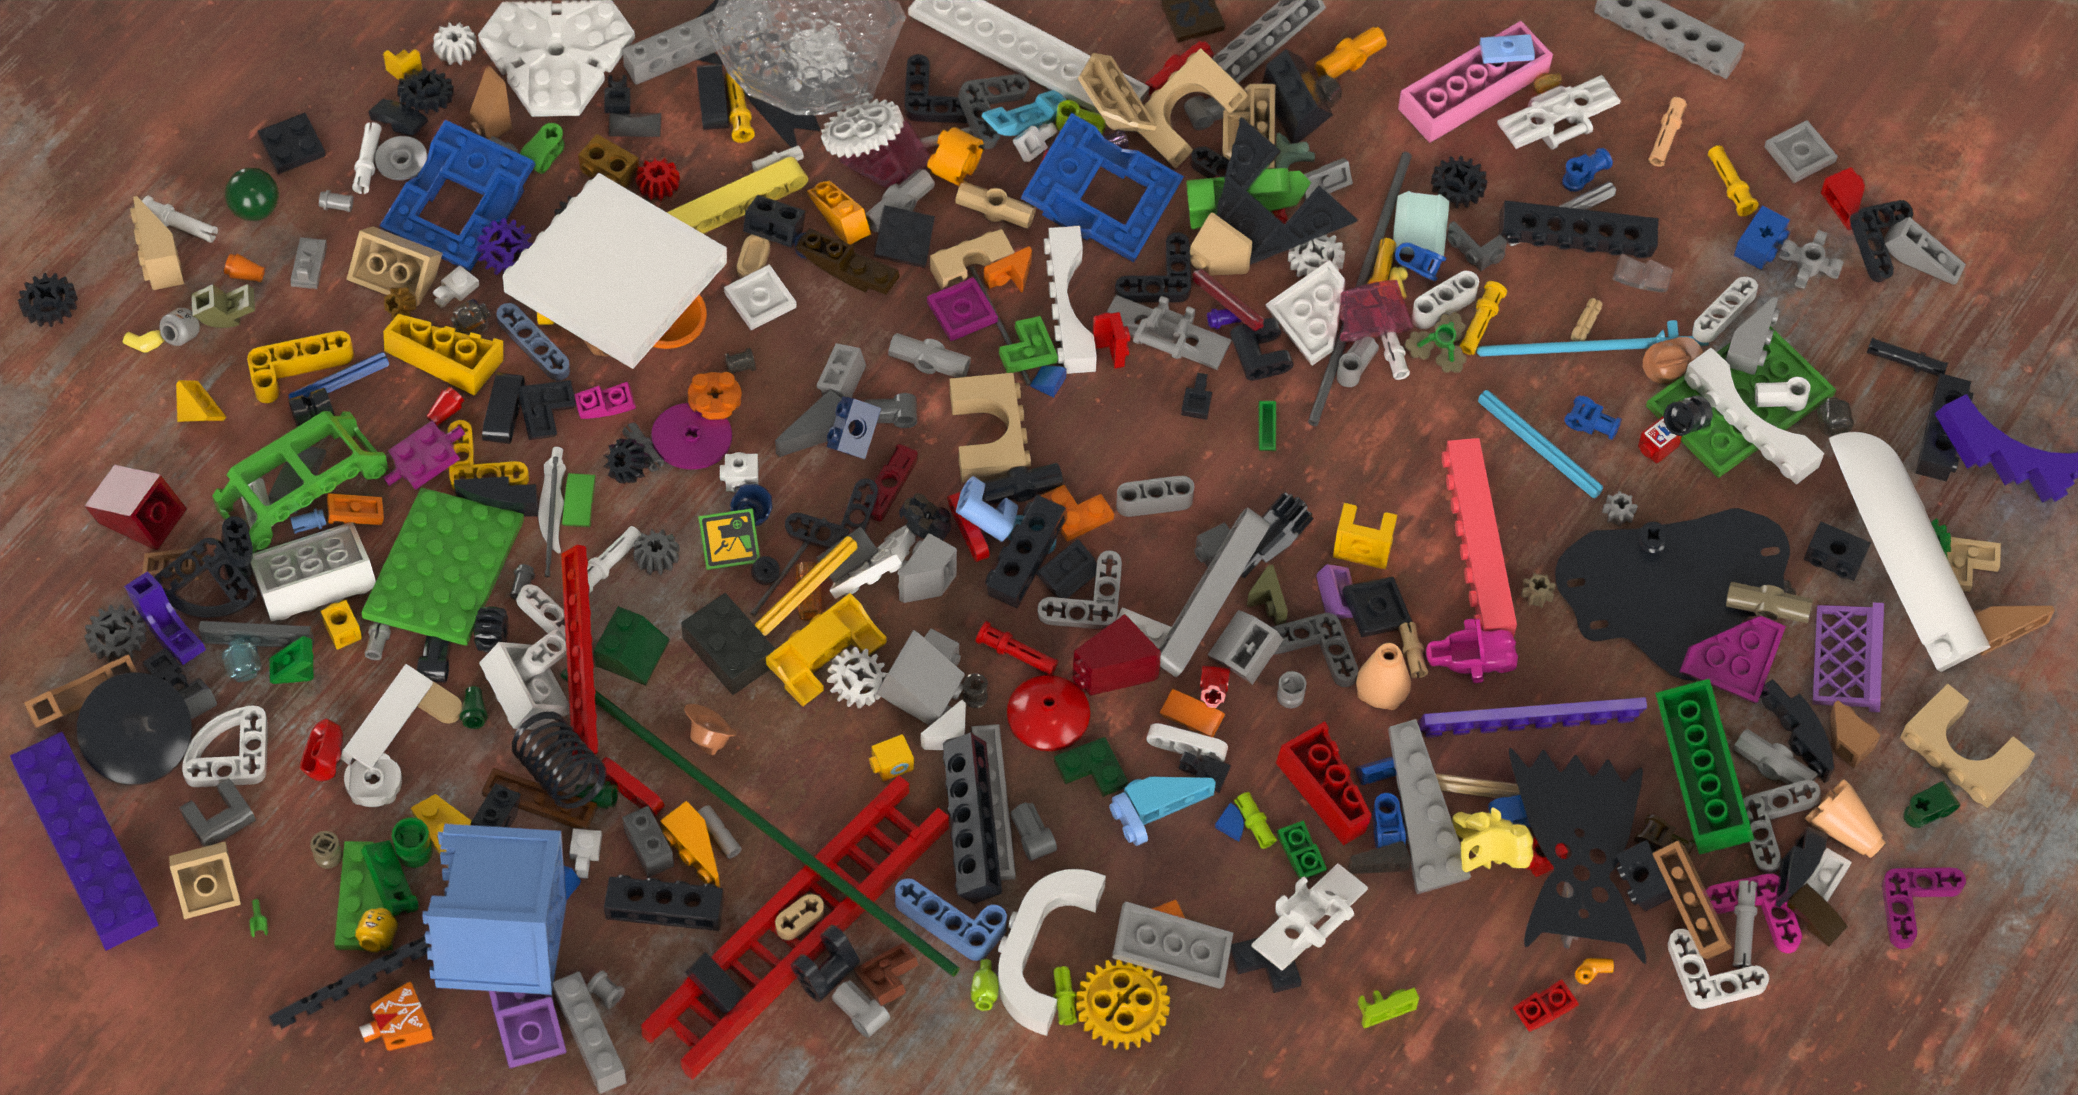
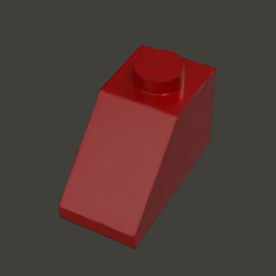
[1821,167,1865,231]

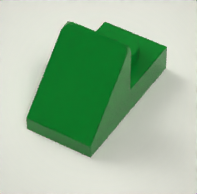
[269,636,314,684]

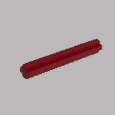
[1192,269,1264,331]

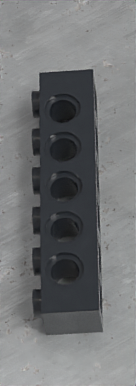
[1499,200,1658,258]
[943,732,1002,904]

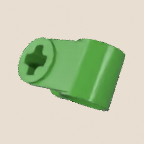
[520,123,565,174]

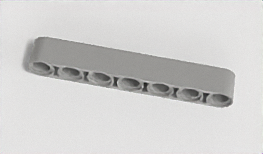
[1159,507,1270,677]

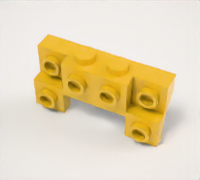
[766,593,887,707]

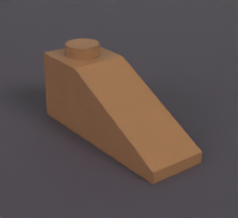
[469,66,512,140]
[1973,605,2055,656]

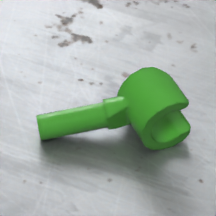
[249,899,268,937]

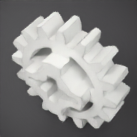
[1288,235,1345,277]
[827,647,888,708]

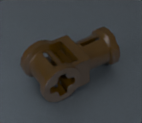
[1634,814,1695,855]

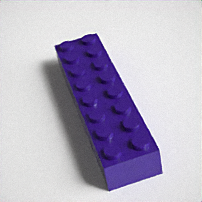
[10,732,159,951]

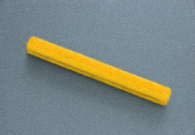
[755,536,858,636]

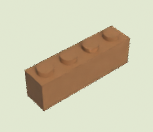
[1652,841,1733,960]

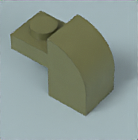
[191,284,255,328]

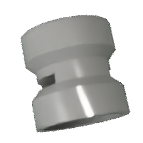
[1277,671,1306,708]

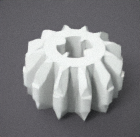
[433,22,477,66]

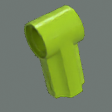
[1055,100,1106,135]

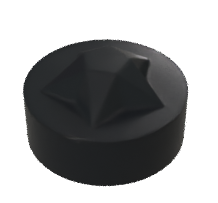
[751,556,780,585]

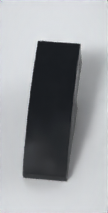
[454,477,539,517]
[1775,827,1828,907]

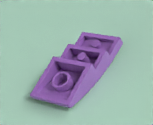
[488,991,566,1069]

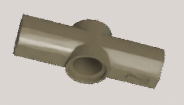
[1726,582,1813,623]

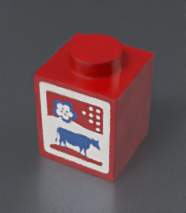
[1638,417,1682,464]

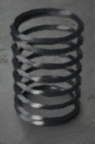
[512,711,606,809]

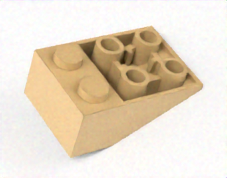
[130,196,184,290]

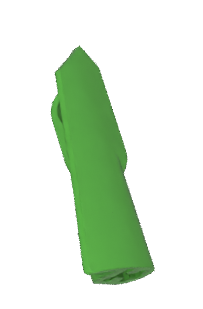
[1186,168,1311,229]

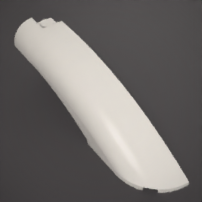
[1829,432,1991,672]

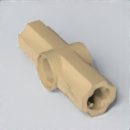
[955,182,1036,228]

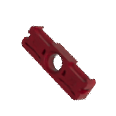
[861,444,918,522]

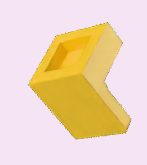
[383,49,422,80]

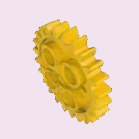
[1076,959,1170,1050]

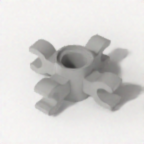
[1779,230,1844,289]

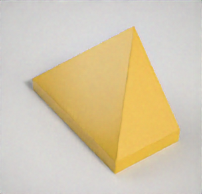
[176,380,226,422]

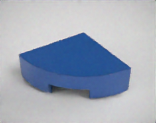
[1215,803,1244,842]

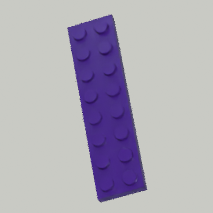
[1417,697,1647,737]

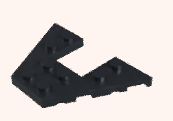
[1217,117,1359,265]

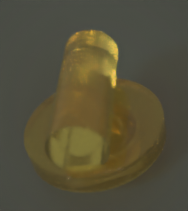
[1534,73,1562,95]

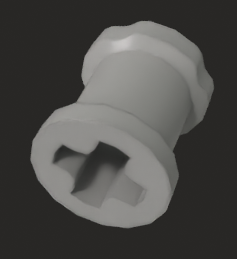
[587,971,625,1009]

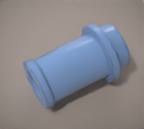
[290,508,327,534]

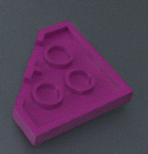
[1680,616,1786,703]

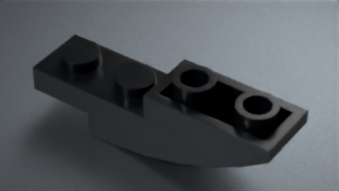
[1760,679,1834,783]

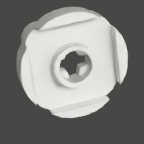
[344,753,402,807]

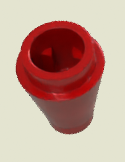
[425,387,465,427]

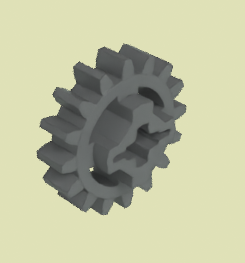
[84,604,147,663]

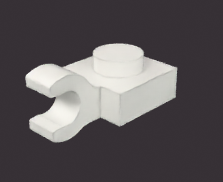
[1012,123,1057,162]
[433,266,479,308]
[570,829,602,878]

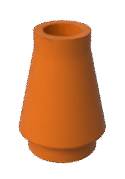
[224,253,265,283]

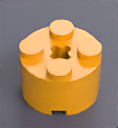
[927,127,984,187]

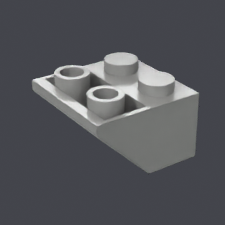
[897,533,957,603]
[1208,610,1284,685]

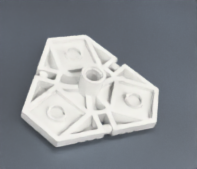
[478,0,635,117]

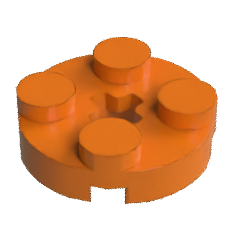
[688,372,742,420]

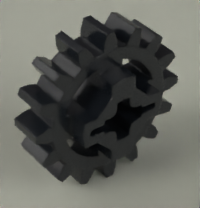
[397,68,454,114]
[1431,156,1488,208]
[18,273,78,327]

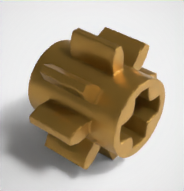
[384,287,417,319]

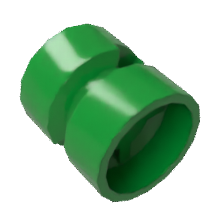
[392,817,433,868]

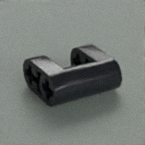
[1230,318,1294,381]
[221,516,253,589]
[791,925,860,1002]

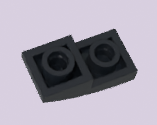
[368,98,429,135]

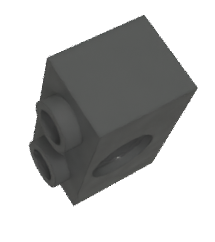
[622,806,674,878]

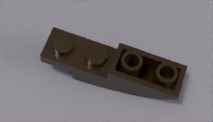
[795,228,900,295]

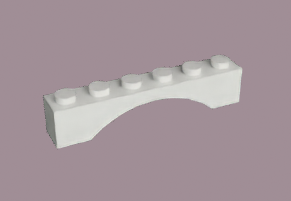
[1044,226,1097,374]
[1684,348,1824,485]

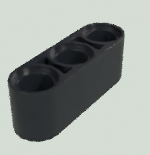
[696,64,729,130]
[482,372,525,444]

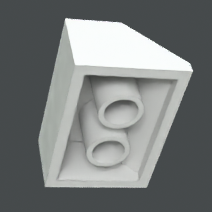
[479,642,570,730]

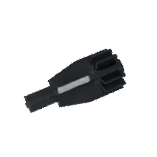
[1240,492,1314,578]

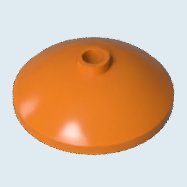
[653,294,707,349]

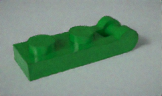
[361,840,419,917]

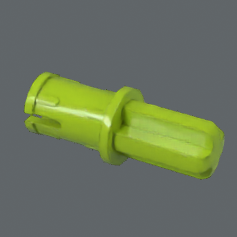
[1053,966,1077,1025]

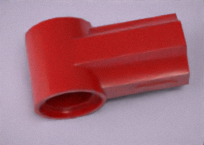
[1200,665,1230,708]

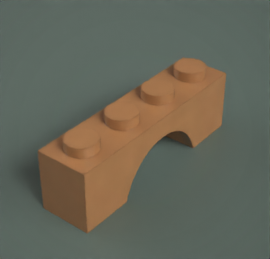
[24,654,137,729]

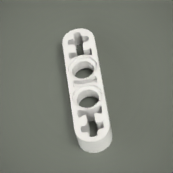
[1692,277,1758,343]

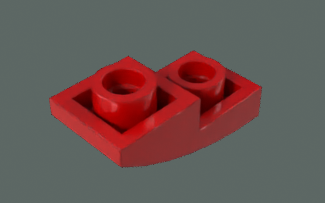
[1512,979,1579,1032]

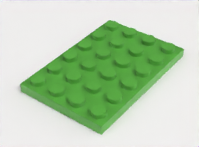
[1646,326,1836,478]
[362,487,524,646]

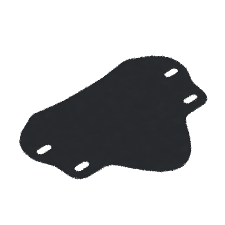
[1555,508,1790,681]

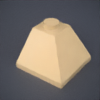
[1190,212,1252,275]

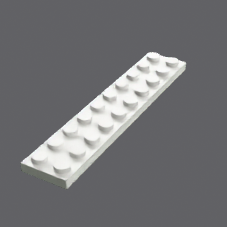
[908,0,1149,115]

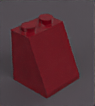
[84,465,187,550]
[1072,614,1161,696]

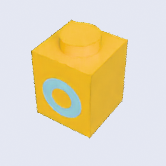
[869,734,914,782]

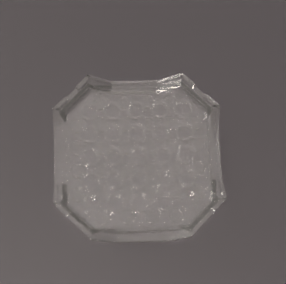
[706,0,906,115]

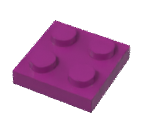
[927,277,998,342]

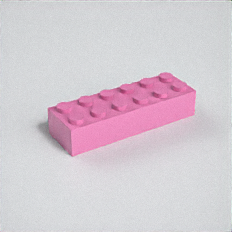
[1398,21,1553,143]

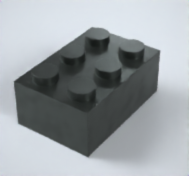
[681,593,776,695]

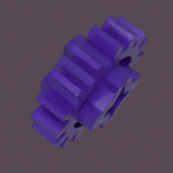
[476,218,533,275]

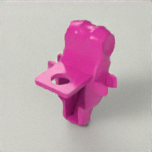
[1426,619,1518,683]

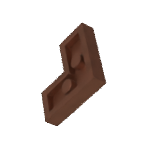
[854,943,919,1006]

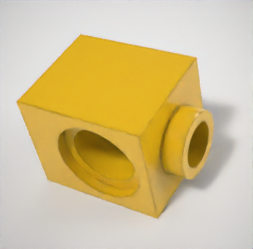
[321,600,362,650]

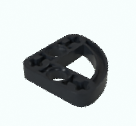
[154,538,257,618]

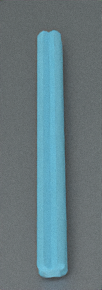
[1478,390,1603,498]

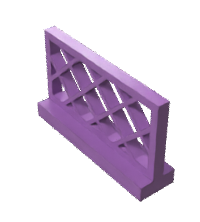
[1813,603,1884,712]

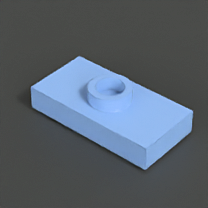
[1480,34,1535,64]

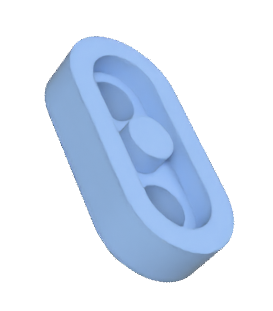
[1109,793,1148,846]

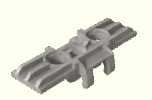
[1107,295,1232,370]

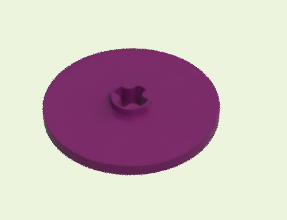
[651,403,732,469]

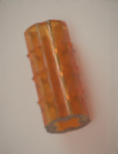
[796,561,823,621]

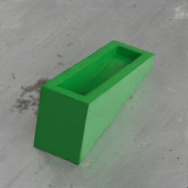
[1258,401,1276,451]

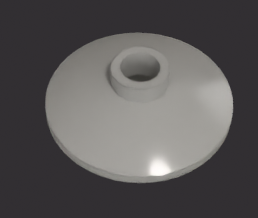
[375,136,427,180]

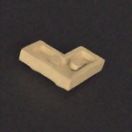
[1947,537,2001,592]

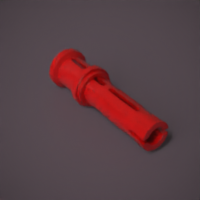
[976,621,1058,675]

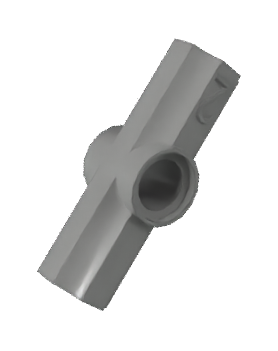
[865,169,934,233]
[888,333,971,378]
[1733,729,1818,793]

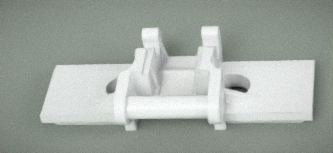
[1497,75,1621,149]
[1252,863,1368,971]

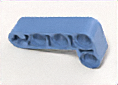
[895,879,1007,961]

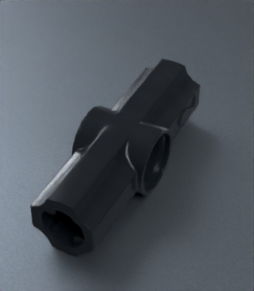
[982,463,1064,505]

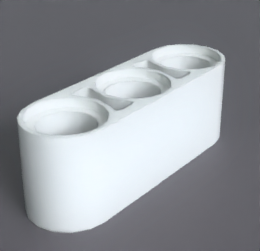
[1411,271,1479,329]

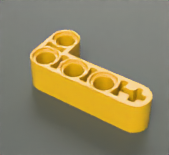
[247,331,354,403]

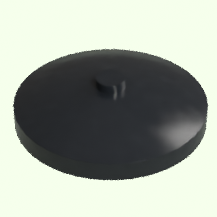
[77,673,192,785]

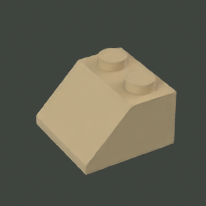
[169,841,241,919]

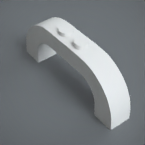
[998,869,1106,1036]

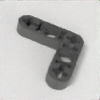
[958,74,1030,149]
[1272,613,1358,687]

